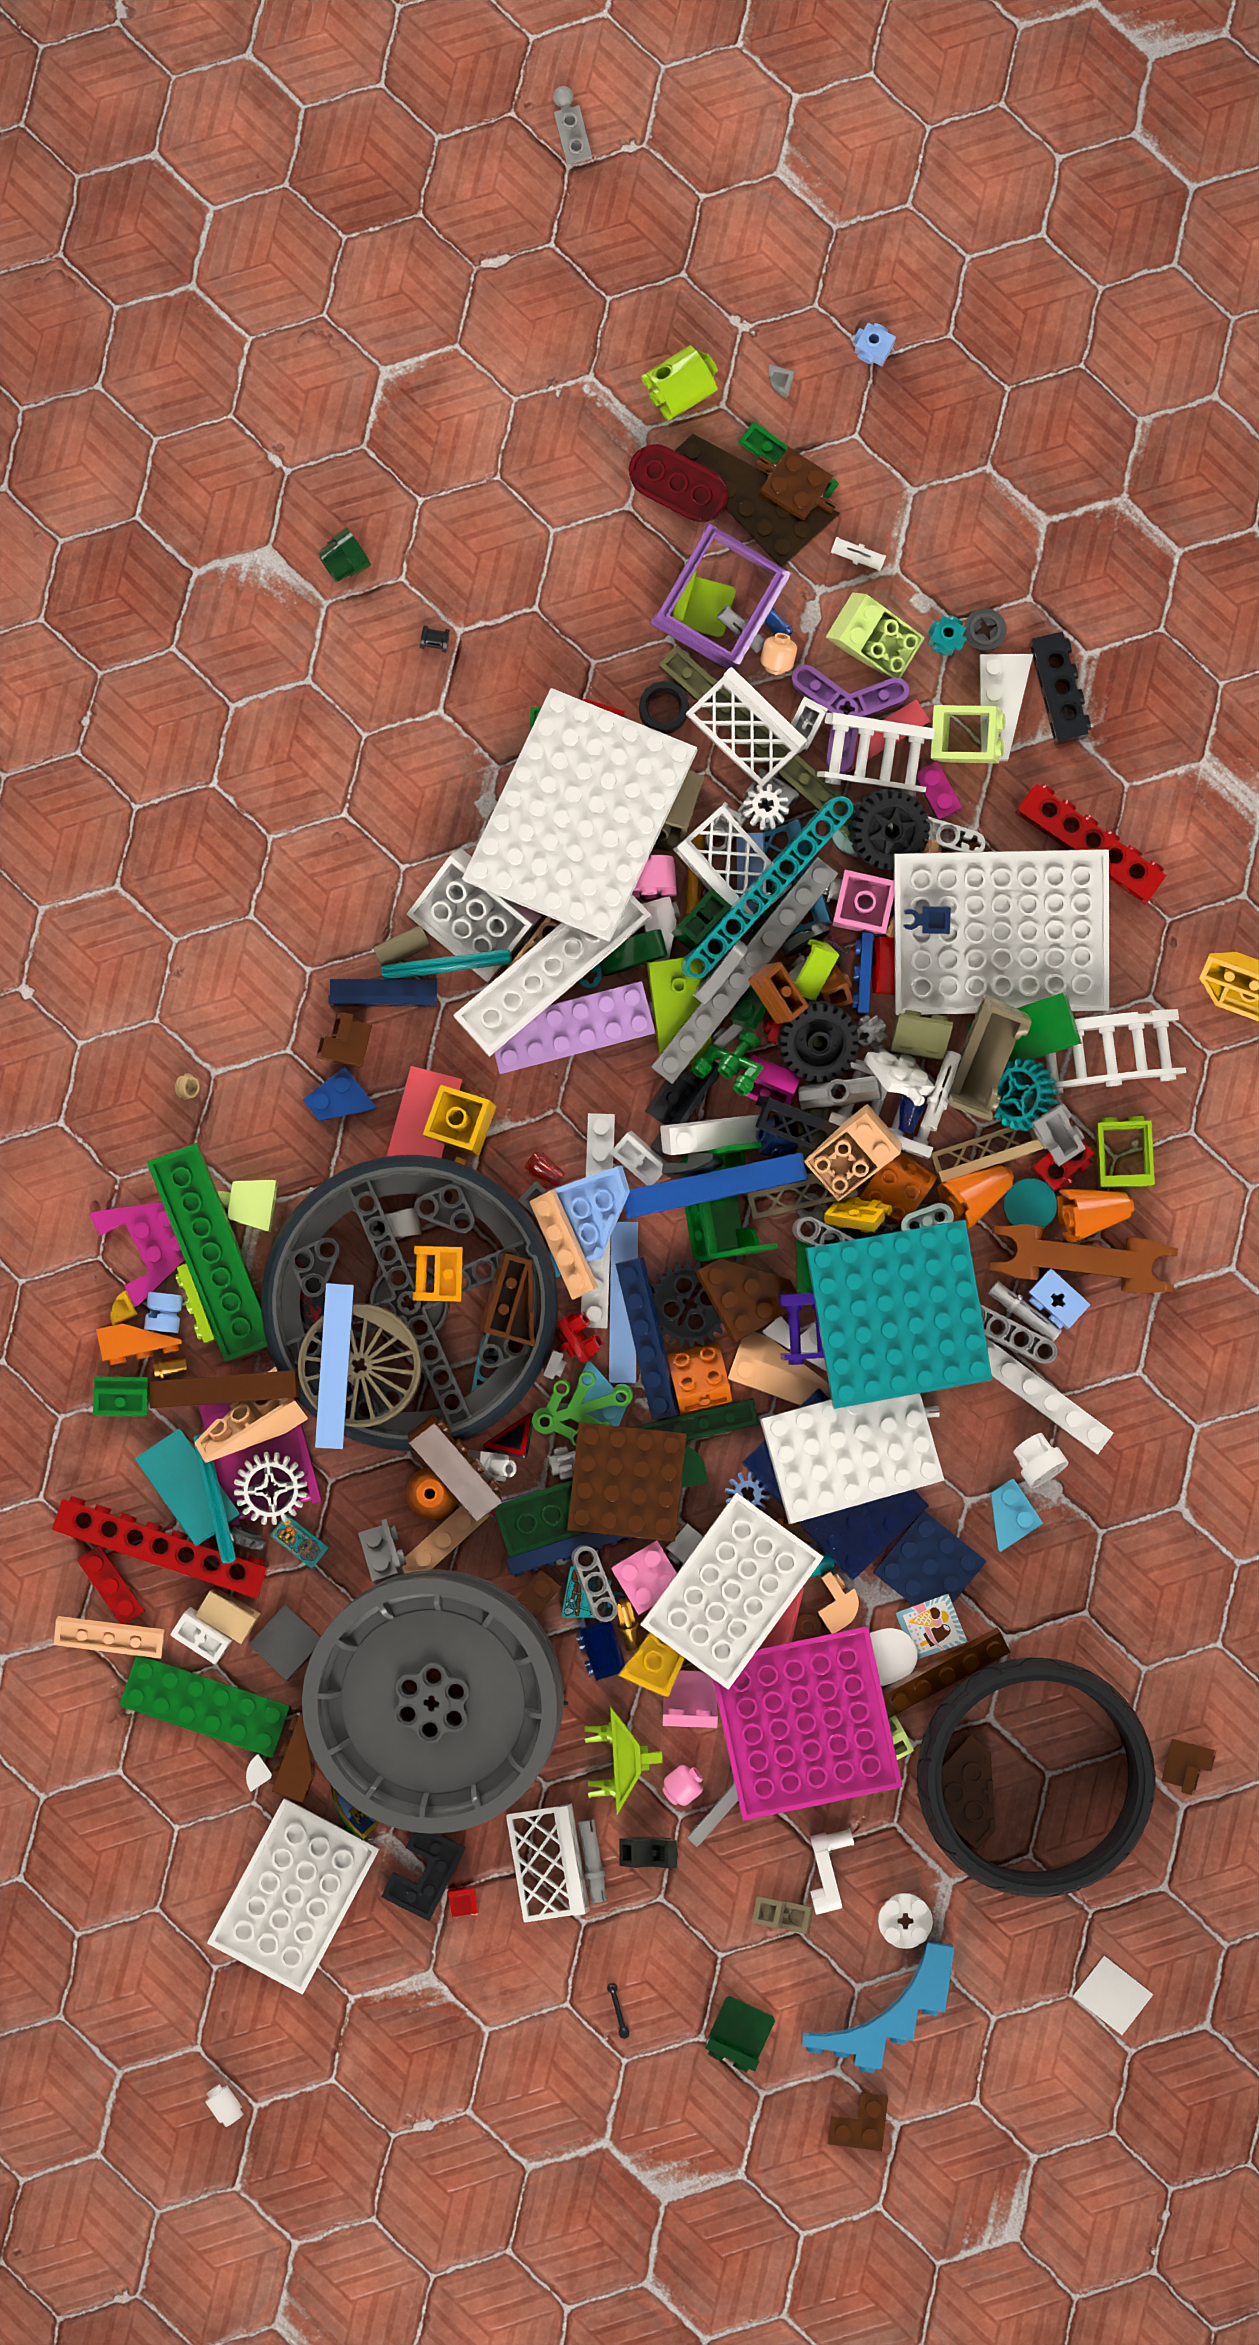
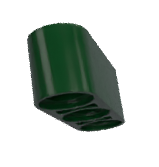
[600,929,668,976]

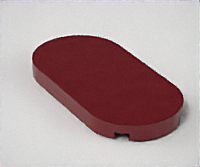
[629,444,728,522]

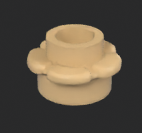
[175,1073,200,1100]

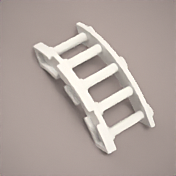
[1045,1009,1186,1095]

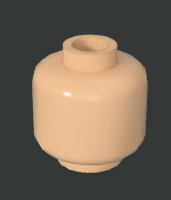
[760,633,797,675]

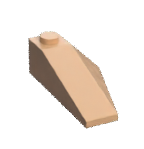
[728,1332,831,1407]
[194,1367,308,1463]

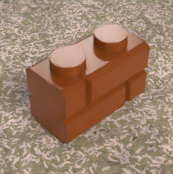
[748,962,809,1024]

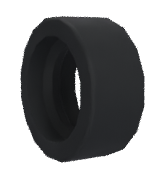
[639,681,689,734]

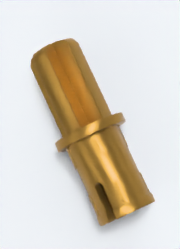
[616,1599,642,1652]

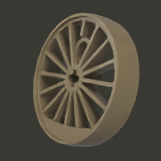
[297,1303,422,1428]

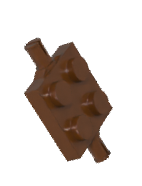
[755,447,837,521]

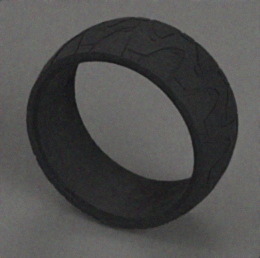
[917,1657,1156,1898]

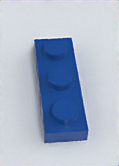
[852,932,873,1015]

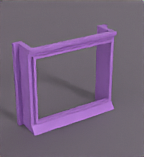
[650,523,792,670]

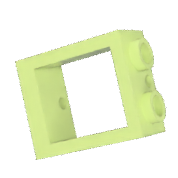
[931,705,1006,763]

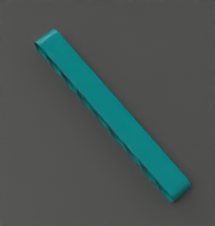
[681,796,853,979]

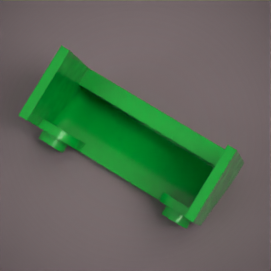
[679,1142,778,1262]

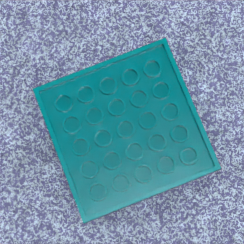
[805,1220,993,1409]

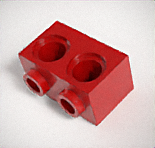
[1031,1140,1094,1191]

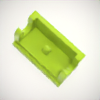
[793,939,839,1001]

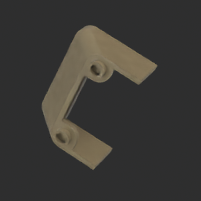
[948,995,1032,1121]

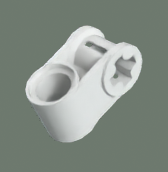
[705,802,747,856]
[370,1208,422,1238]

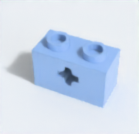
[1027,1268,1091,1329]

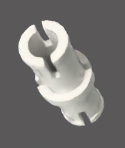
[831,537,886,571]

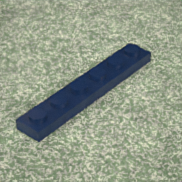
[615,1257,680,1420]

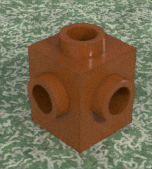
[816,964,853,1007]

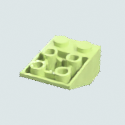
[825,592,925,679]

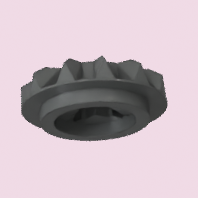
[964,608,1007,651]
[229,1525,267,1550]

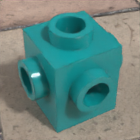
[927,615,967,657]

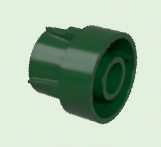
[317,527,371,582]

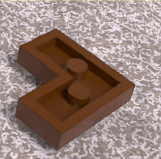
[827,2092,888,2151]

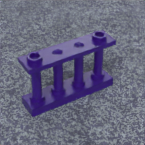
[777,1292,824,1365]

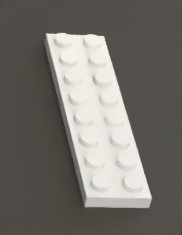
[454,895,652,1057]

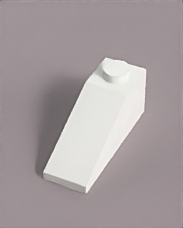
[642,896,680,961]

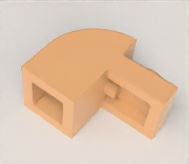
[817,1571,859,1634]

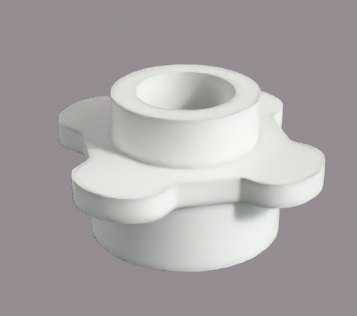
[823,878,842,902]

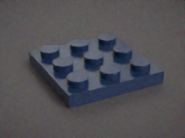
[873,1510,987,1606]

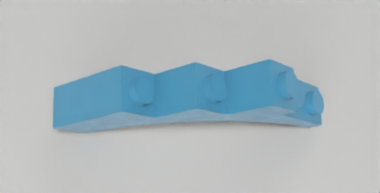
[801,1940,955,2073]

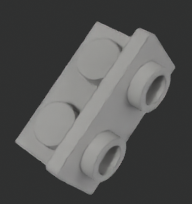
[358,1518,407,1585]

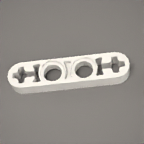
[886,816,985,852]

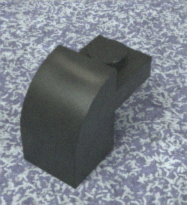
[619,1837,678,1869]

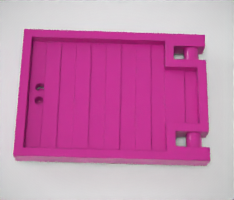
[198,1402,322,1526]

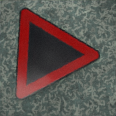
[483,1413,533,1459]

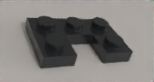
[381,1832,466,1921]

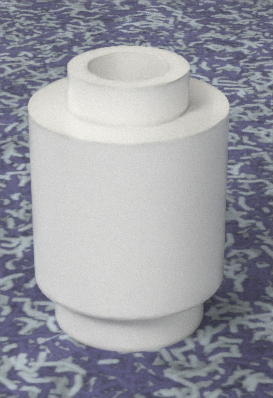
[205,2084,243,2127]

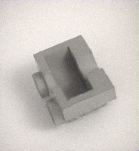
[1032,1104,1086,1166]

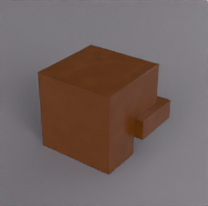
[316,1012,372,1068]
[1161,1739,1217,1795]

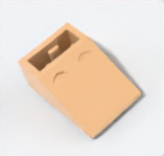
[804,1104,902,1202]

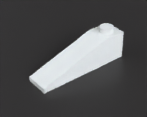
[660,1114,760,1155]

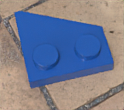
[303,1067,377,1121]

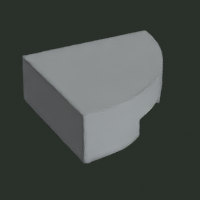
[768,364,795,398]

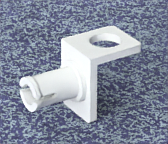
[467,1450,516,1482]

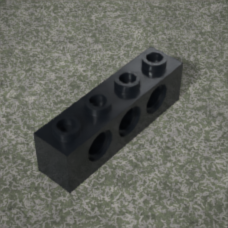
[1029,631,1091,746]

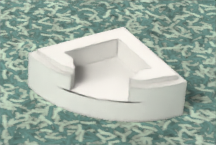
[246,1754,272,1791]

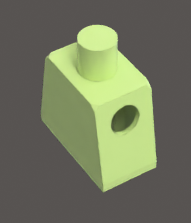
[217,1180,278,1232]

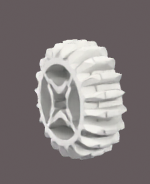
[234,1452,307,1525]

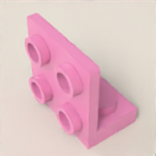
[663,1670,718,1728]

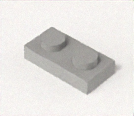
[543,1350,567,1380]

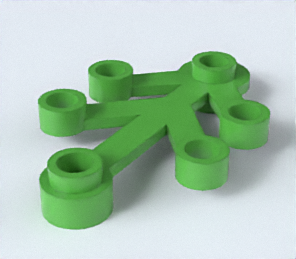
[532,1371,633,1446]

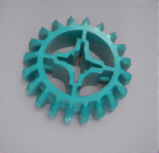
[995,1058,1058,1131]

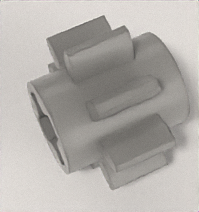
[855,1014,887,1049]
[548,1446,576,1480]

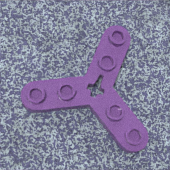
[791,664,909,774]

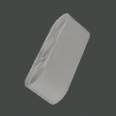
[571,1545,618,1622]

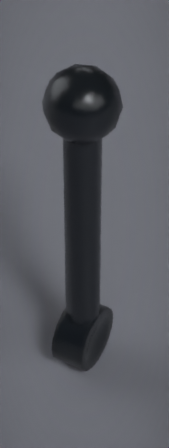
[607,1983,629,2039]

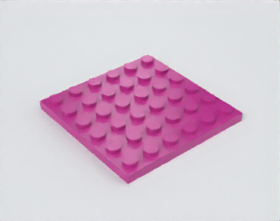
[713,1626,903,1821]

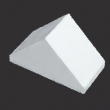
[791,696,828,751]

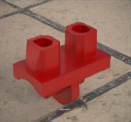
[556,1312,604,1364]

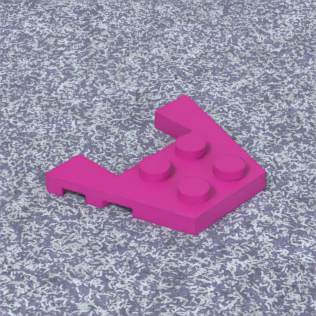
[89,1202,185,1308]

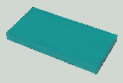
[135,1428,241,1546]

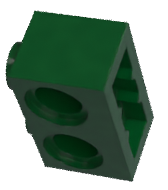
[671,888,732,951]

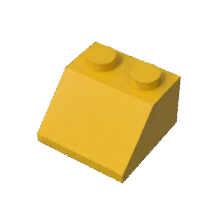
[423,1085,497,1157]

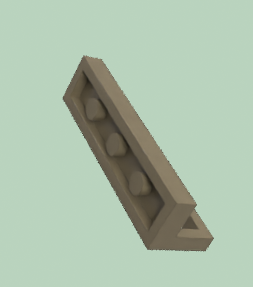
[746,1173,858,1220]

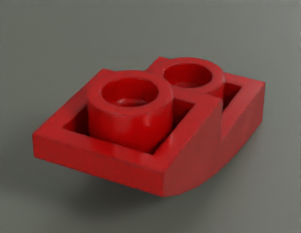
[871,936,895,995]

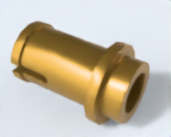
[153,1357,188,1379]

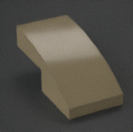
[752,1896,814,1934]

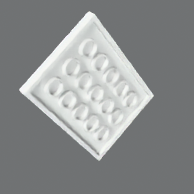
[760,1393,944,1524]
[640,1493,824,1690]
[207,1798,380,1995]

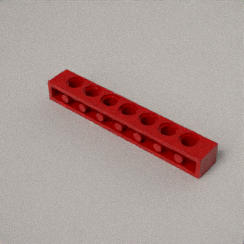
[52,1496,269,1599]

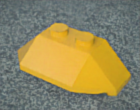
[1199,952,1259,1021]

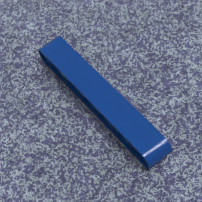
[624,1153,808,1219]

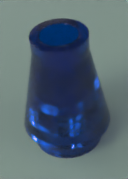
[898,1094,926,1133]

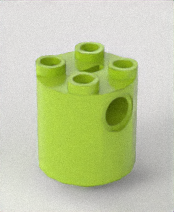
[640,345,718,422]

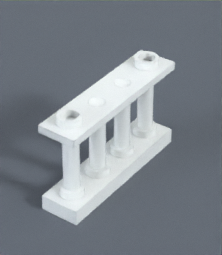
[817,713,935,797]
[828,1059,949,1160]

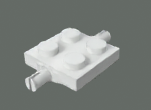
[864,1044,935,1106]

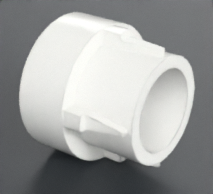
[1013,1433,1069,1488]

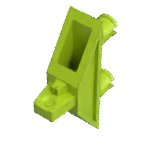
[584,1705,663,1815]

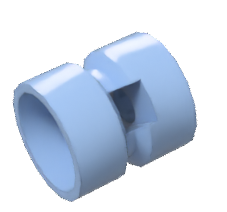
[144,1292,183,1333]

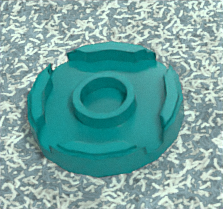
[1003,1178,1057,1227]

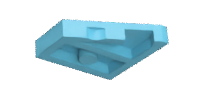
[574,1361,627,1426]
[990,1478,1043,1552]

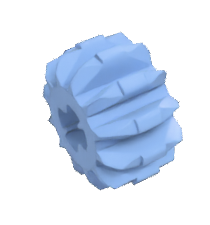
[725,1472,770,1510]

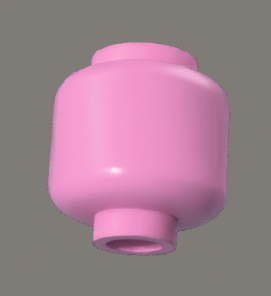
[663,1765,703,1806]

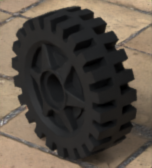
[848,789,930,870]
[778,1000,859,1082]

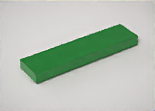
[738,421,839,499]

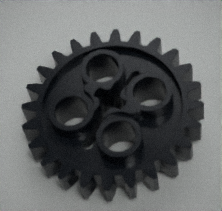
[650,1260,723,1348]

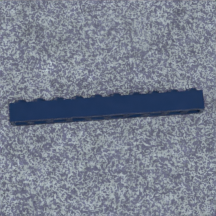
[505,1533,633,1577]

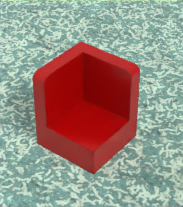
[447,1885,479,1917]

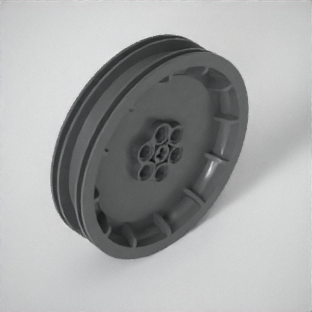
[302,1570,564,1833]

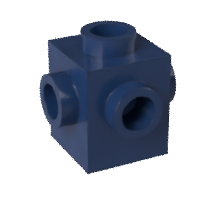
[756,1115,798,1158]

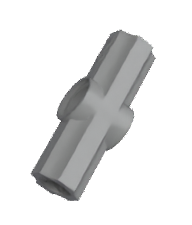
[798,1076,882,1111]

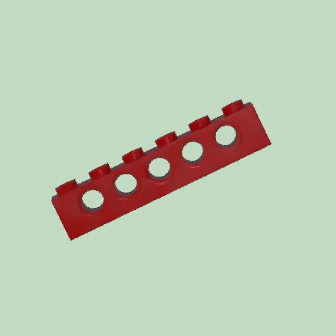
[1015,783,1167,905]

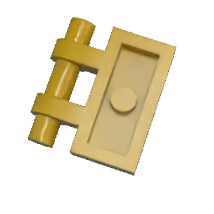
[824,1197,892,1232]

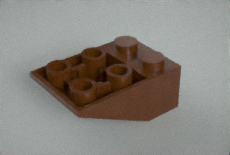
[269,1712,316,1802]

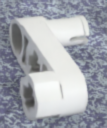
[810,1828,854,1915]

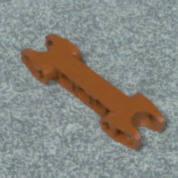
[988,1224,1178,1294]

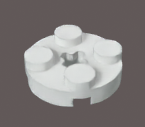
[878,1893,933,1949]

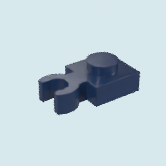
[903,906,951,934]

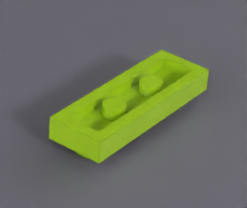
[176,1264,216,1343]

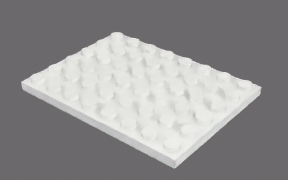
[462,688,698,942]
[894,849,1109,1015]

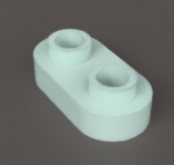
[901,1203,954,1231]

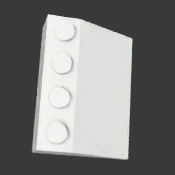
[406,848,542,983]

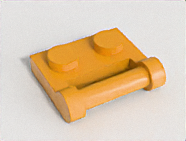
[413,1246,463,1302]

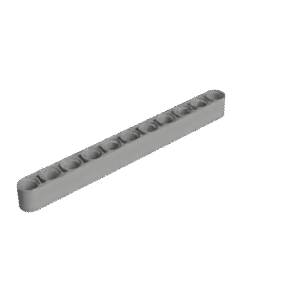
[792,1217,1058,1364]

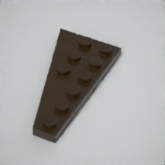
[675,434,840,568]

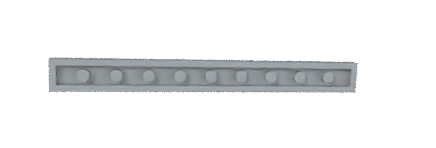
[651,857,838,1084]

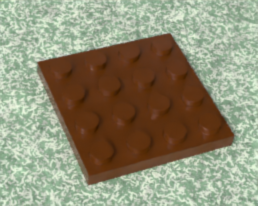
[567,1422,687,1542]

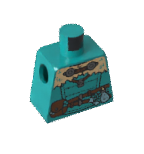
[561,1565,626,1618]

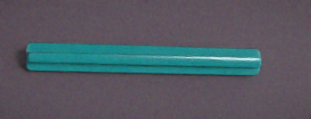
[381,949,512,979]
[194,1434,236,1564]

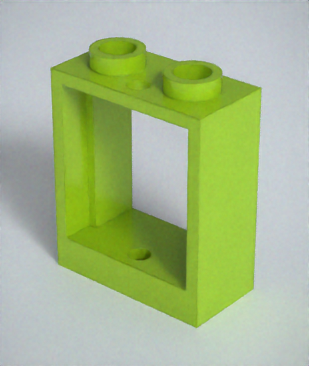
[1095,1116,1155,1189]

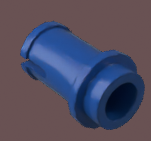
[764,607,793,636]

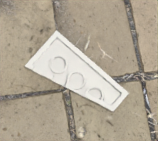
[979,654,1033,761]

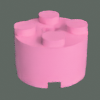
[632,855,677,901]

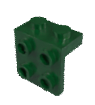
[705,1996,775,2073]

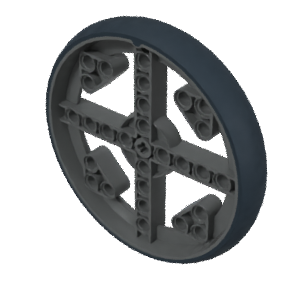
[261,1155,558,1451]

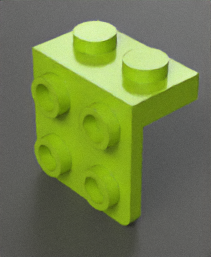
[670,571,736,638]

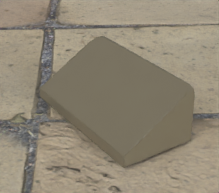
[373,925,430,966]

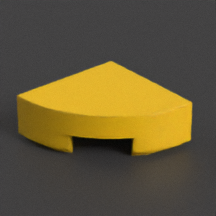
[110,1290,138,1325]

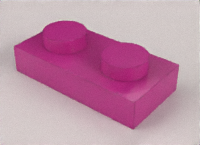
[916,761,962,820]

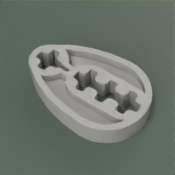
[693,940,748,1004]

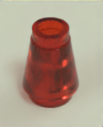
[524,1150,565,1186]

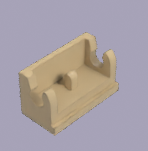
[195,1586,261,1644]

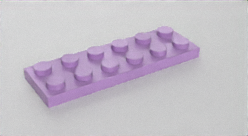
[494,981,655,1074]

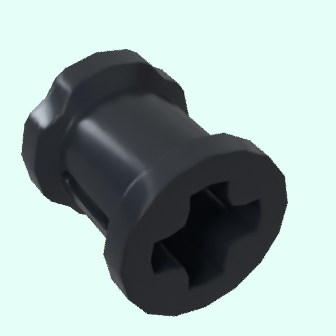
[420,625,450,653]

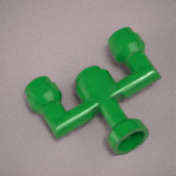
[691,1030,764,1096]

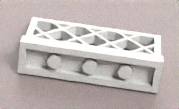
[686,667,807,788]
[673,805,792,915]
[506,1803,590,1922]

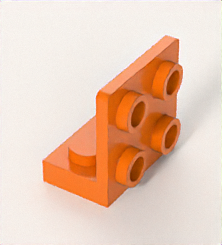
[860,1153,937,1227]
[667,1343,733,1415]

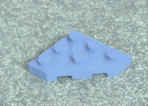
[549,1166,630,1263]

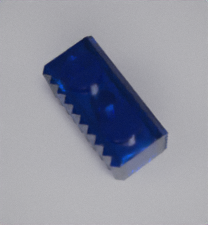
[576,1621,625,1681]

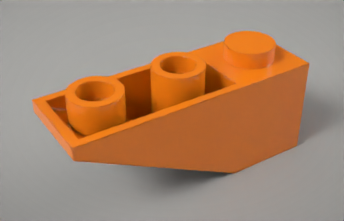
[96,1324,184,1365]

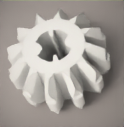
[743,784,789,830]

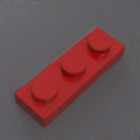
[77,1546,145,1625]

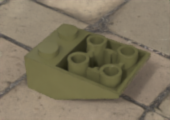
[889,1010,953,1062]

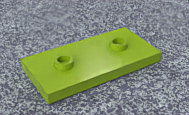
[647,956,712,1065]

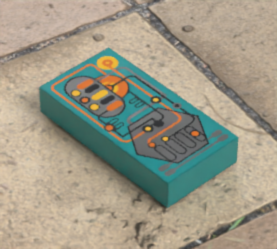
[270,1514,329,1569]

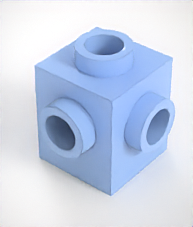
[853,323,896,367]

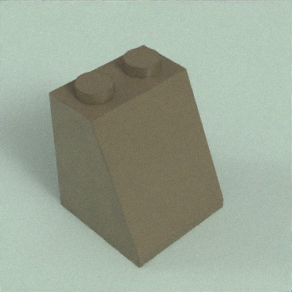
[654,770,704,854]

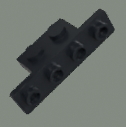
[645,1061,720,1155]

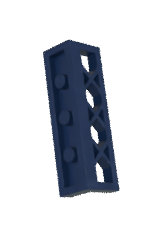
[328,979,437,1007]

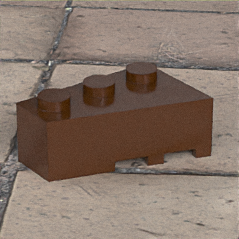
[479,1252,535,1347]

